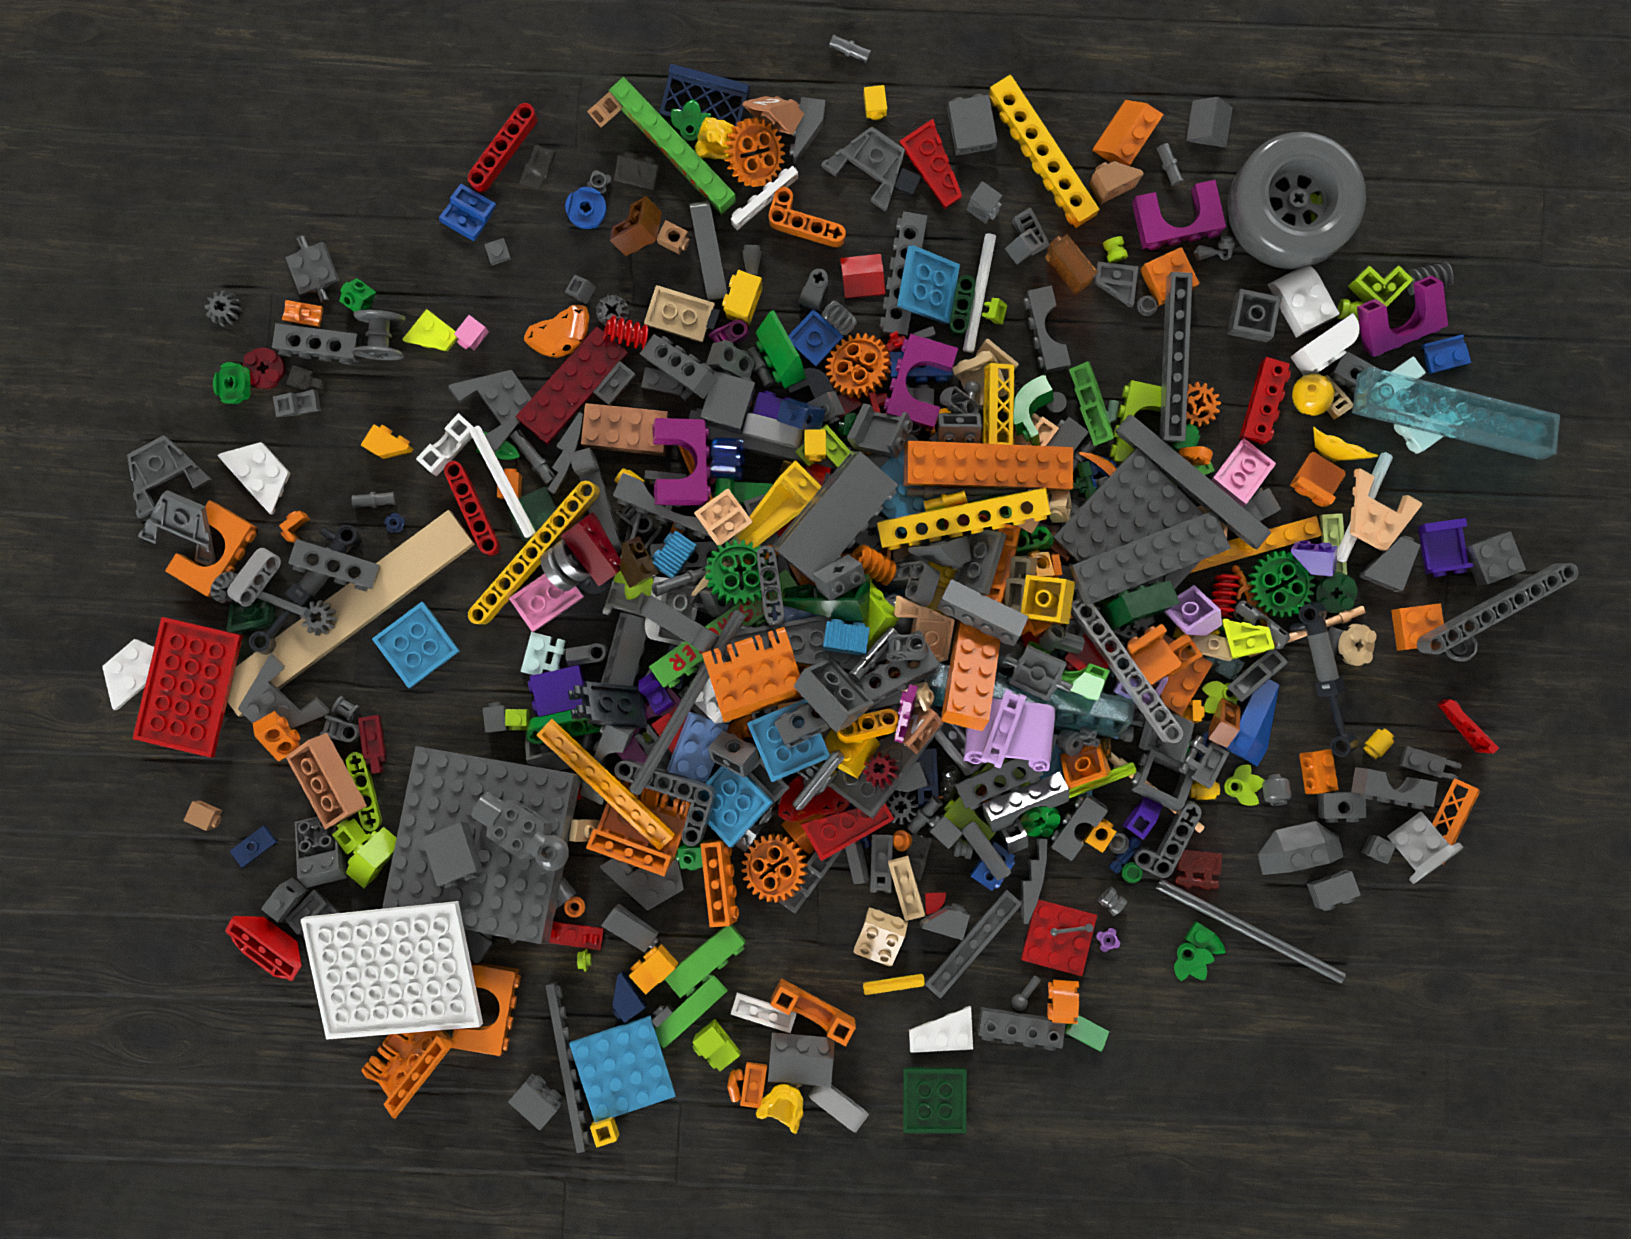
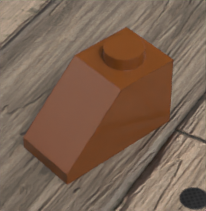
[1208,698,1240,748]

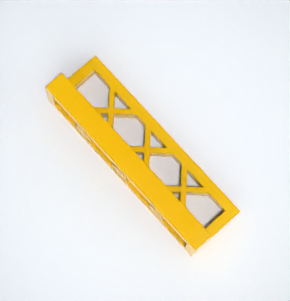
[983,363,1014,445]

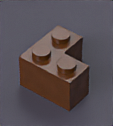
[610,196,662,256]

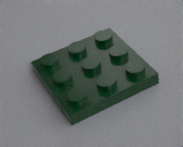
[903,1067,967,1133]

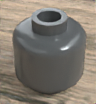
[1262,774,1292,806]

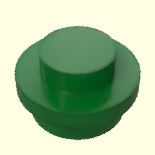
[1121,862,1143,883]

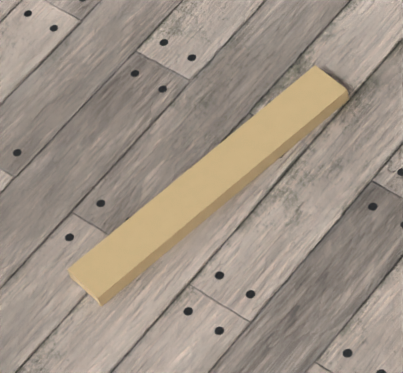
[228,510,475,716]

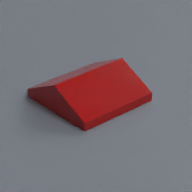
[840,254,885,299]

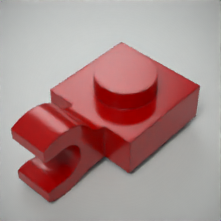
[886,331,906,354]

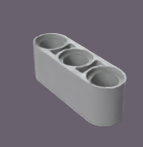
[741,413,805,449]
[227,548,281,606]
[808,1084,869,1132]

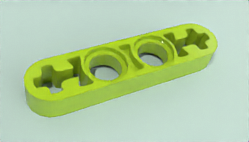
[346,752,382,831]

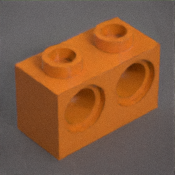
[253,711,301,761]

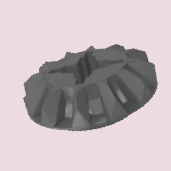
[596,295,629,326]
[210,572,237,604]

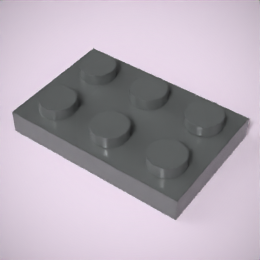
[954,530,1006,596]

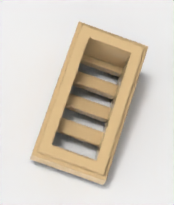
[1325,375,1354,419]

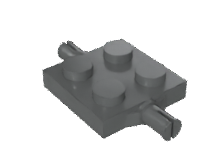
[285,236,339,303]
[1003,645,1073,701]

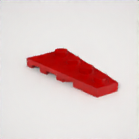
[899,119,962,209]
[800,803,895,861]

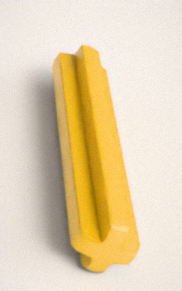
[863,974,925,995]

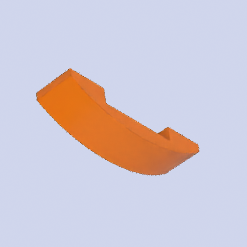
[985,524,1021,604]

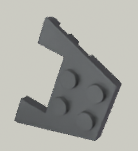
[821,127,905,212]
[448,370,532,453]
[127,435,212,519]
[138,490,216,566]
[238,653,329,729]
[600,858,684,911]

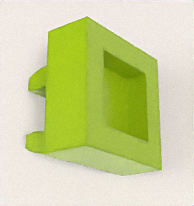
[982,298,1007,325]

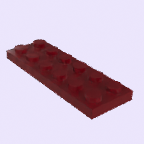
[515,327,628,445]

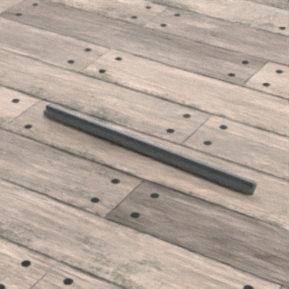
[630,610,745,795]
[1156,879,1346,983]

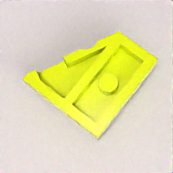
[402,309,458,352]
[1222,619,1275,659]

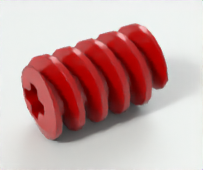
[603,315,648,350]
[1211,574,1241,618]

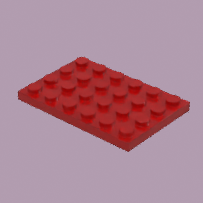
[133,617,243,758]

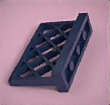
[659,64,750,126]

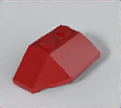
[225,916,302,981]

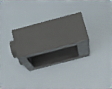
[1131,749,1194,812]

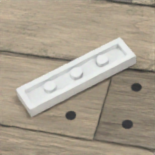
[731,166,798,230]

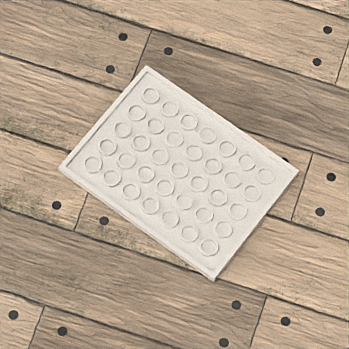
[301,901,483,1039]

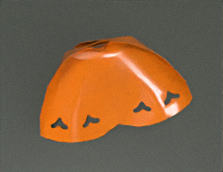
[524,305,589,358]

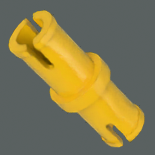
[924,490,968,512]

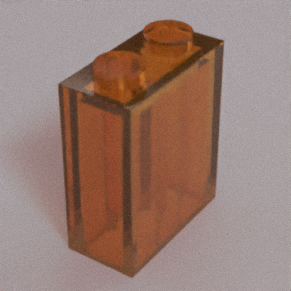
[1045,234,1098,295]

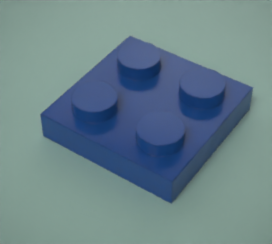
[788,309,843,368]

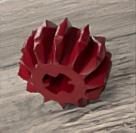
[863,752,900,789]

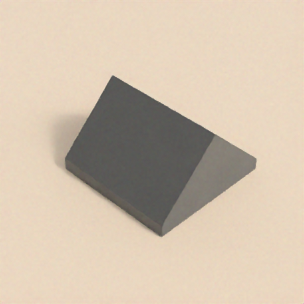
[1186,97,1233,148]

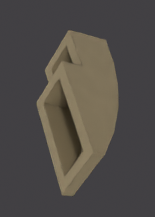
[1004,555,1037,613]

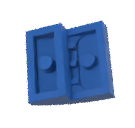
[439,184,496,241]

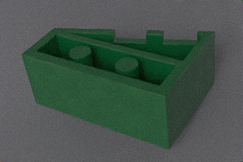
[1099,580,1180,631]

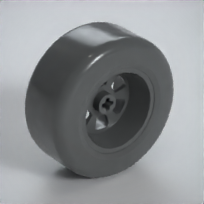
[1227,132,1366,270]

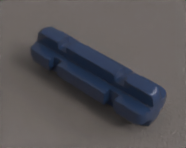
[1109,836,1141,873]

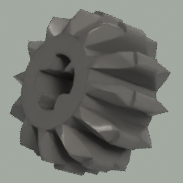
[205,291,242,326]
[822,301,857,335]
[300,600,338,636]
[886,791,918,825]

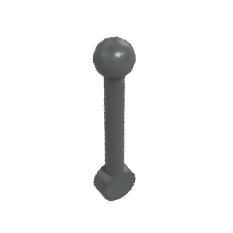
[1050,923,1094,936]

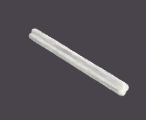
[963,234,996,353]
[470,426,535,538]
[1337,452,1393,562]

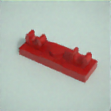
[549,921,604,950]

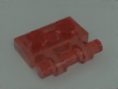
[1176,849,1222,890]

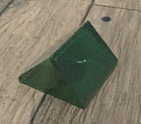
[226,598,277,634]

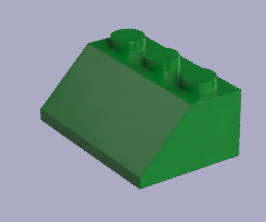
[755,310,806,389]

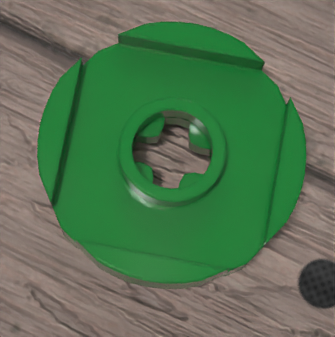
[213,362,251,404]
[1018,806,1061,837]

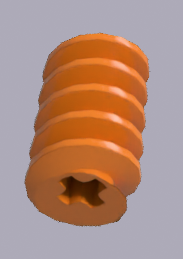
[851,545,896,585]

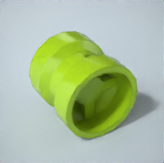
[1103,236,1128,263]
[1337,299,1364,322]

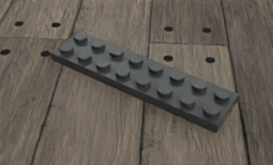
[1069,511,1231,606]

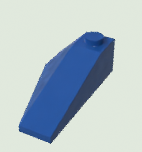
[1222,679,1279,767]

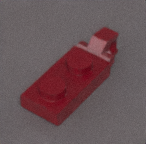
[358,715,386,774]

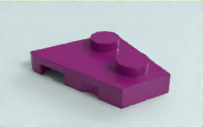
[894,684,918,743]

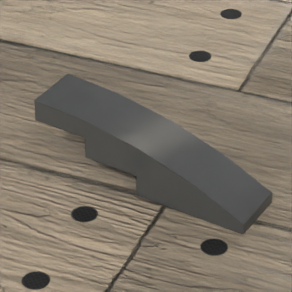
[548,412,584,496]
[1021,837,1047,924]
[779,849,843,914]

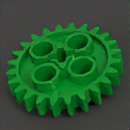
[705,539,774,607]
[1247,551,1315,618]

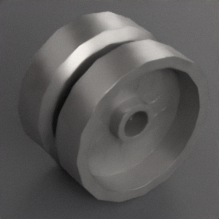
[541,539,590,591]

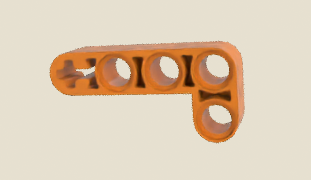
[769,187,846,247]

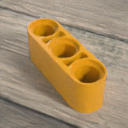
[837,709,898,743]

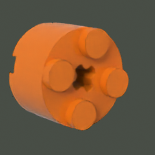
[1047,980,1079,1024]

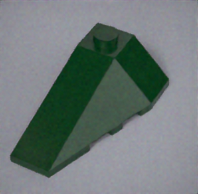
[782,575,871,622]

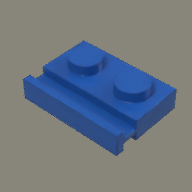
[1421,334,1471,374]

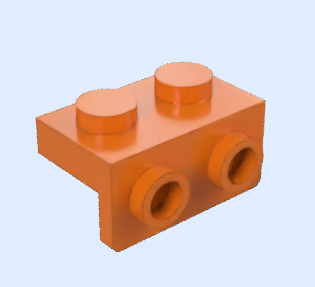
[1299,749,1338,794]

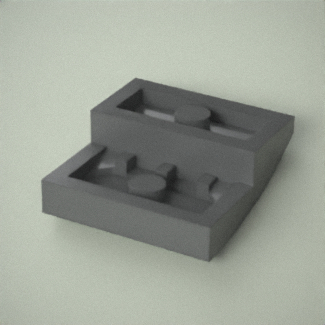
[285,890,340,939]

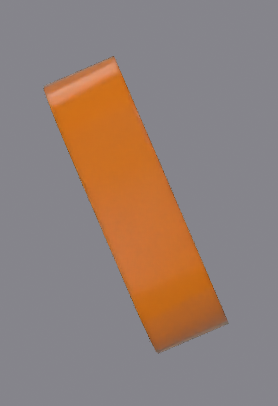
[1178,446,1213,466]

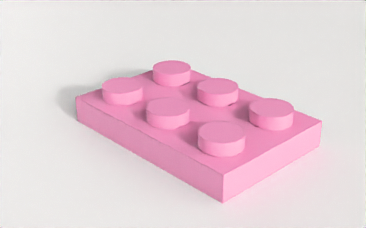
[1211,438,1276,507]
[509,573,584,632]

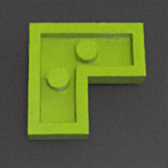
[795,424,851,468]

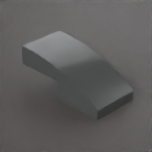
[273,389,321,417]

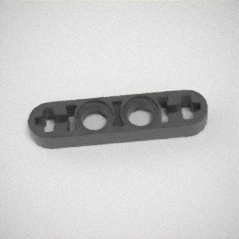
[757,546,785,627]

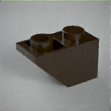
[620,537,658,588]

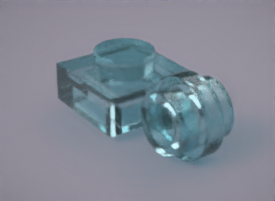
[1204,655,1244,681]

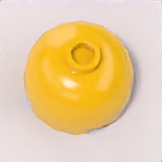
[1292,373,1335,416]

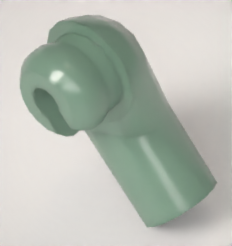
[1107,400,1119,424]

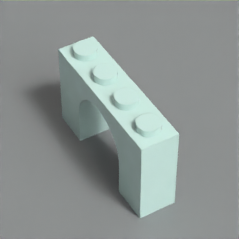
[1369,356,1463,454]

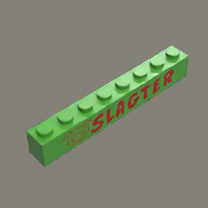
[609,77,736,215]
[649,569,798,689]

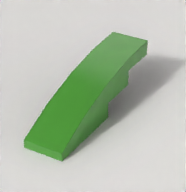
[1069,362,1114,446]
[655,975,727,1048]

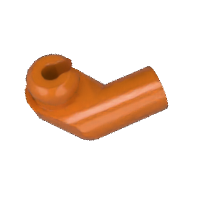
[727,1069,744,1102]

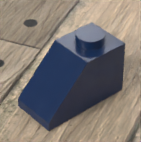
[612,971,647,1023]

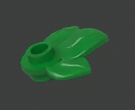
[671,99,711,141]
[1174,943,1214,981]

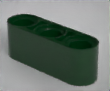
[948,275,976,337]

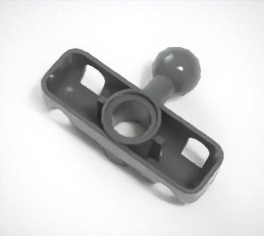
[940,380,983,431]
[1233,601,1290,650]

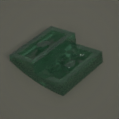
[506,486,563,542]

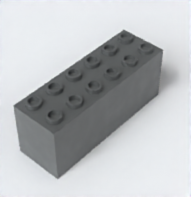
[772,451,898,583]

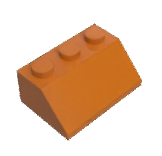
[1092,100,1164,166]

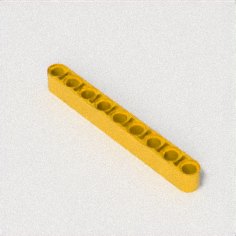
[468,481,600,624]

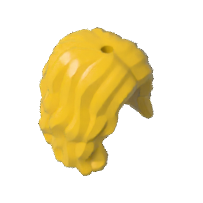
[695,117,734,160]
[756,1083,803,1134]

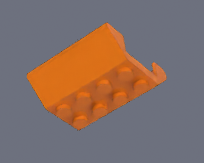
[702,627,802,722]
[586,774,691,877]
[361,1030,455,1118]

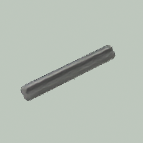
[793,750,844,811]

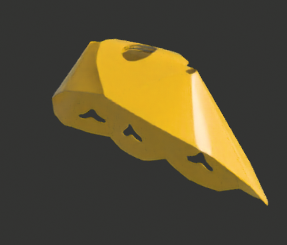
[1313,426,1379,462]

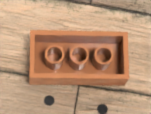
[581,403,670,456]
[286,733,367,830]

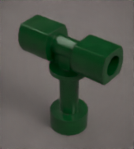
[1069,461,1097,501]

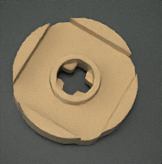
[1338,624,1376,666]

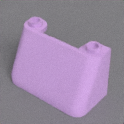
[964,698,1055,772]

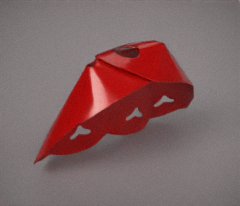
[778,775,850,822]

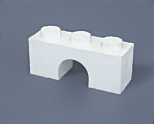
[416,413,473,476]

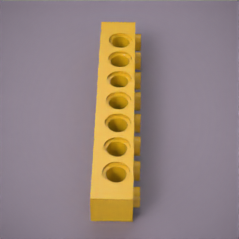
[988,74,1100,228]
[877,488,1051,550]

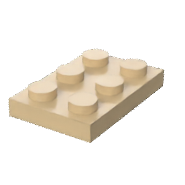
[644,285,715,343]

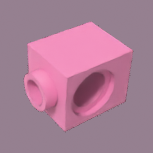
[454,315,489,350]

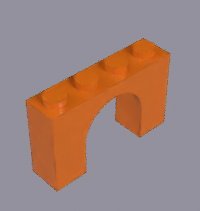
[165,500,258,597]
[451,961,521,1056]
[770,978,856,1046]

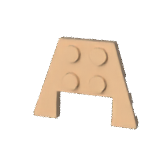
[1350,468,1422,551]
[885,596,955,677]

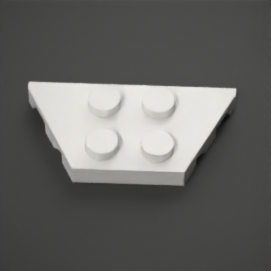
[218,442,291,514]
[102,639,154,710]

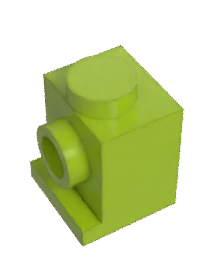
[505,709,531,730]
[332,819,370,854]

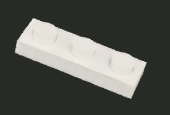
[731,993,797,1033]

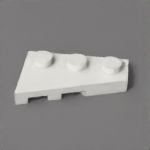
[909,1006,973,1052]

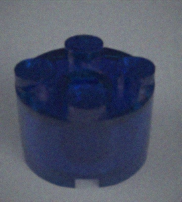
[711,437,745,480]

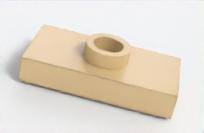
[1190,634,1232,661]
[569,819,599,842]

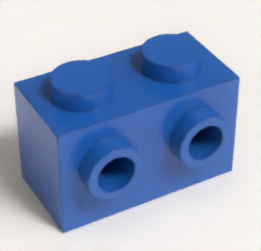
[969,840,1015,890]

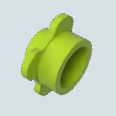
[577,949,592,972]

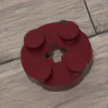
[242,348,286,390]

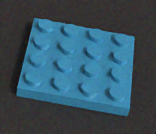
[569,1015,676,1122]

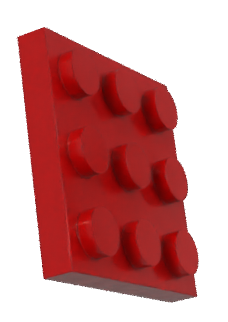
[1021,899,1097,976]

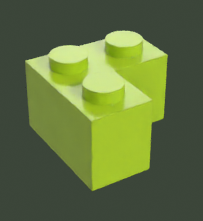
[1348,266,1413,307]
[345,827,397,888]
[692,1019,741,1071]

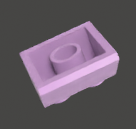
[1164,585,1222,636]

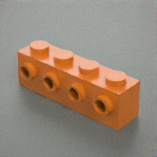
[700,839,739,927]

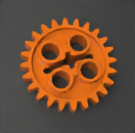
[724,118,785,187]
[825,333,892,398]
[741,834,808,902]

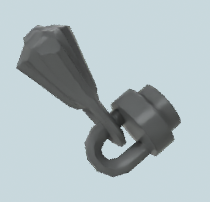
[1193,236,1235,261]

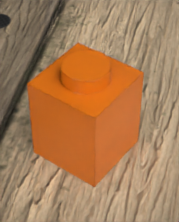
[497,469,522,500]

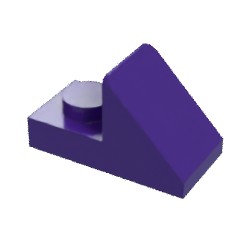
[638,672,675,715]

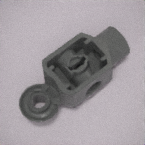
[471,792,569,871]

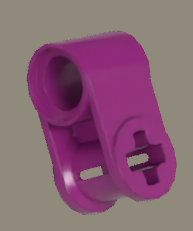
[708,319,749,346]

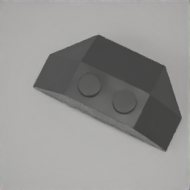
[1257,821,1343,875]

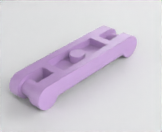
[980,689,1026,769]

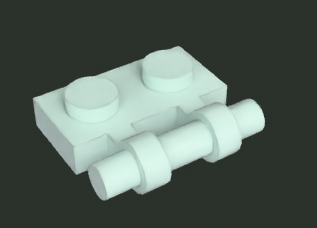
[521,632,565,675]

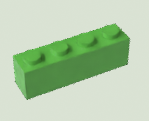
[665,925,745,998]

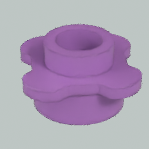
[1096,928,1120,952]

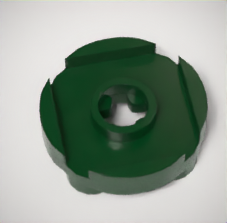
[1314,571,1357,613]

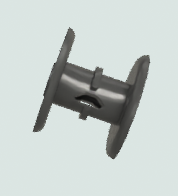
[351,310,406,360]

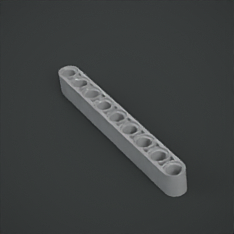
[1071,585,1183,743]

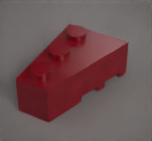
[561,511,621,586]

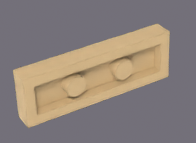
[888,856,925,921]

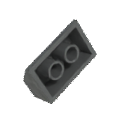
[794,657,874,733]
[768,1033,835,1087]

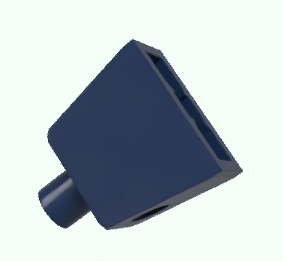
[777,399,826,430]

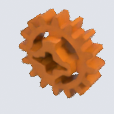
[1186,382,1221,428]

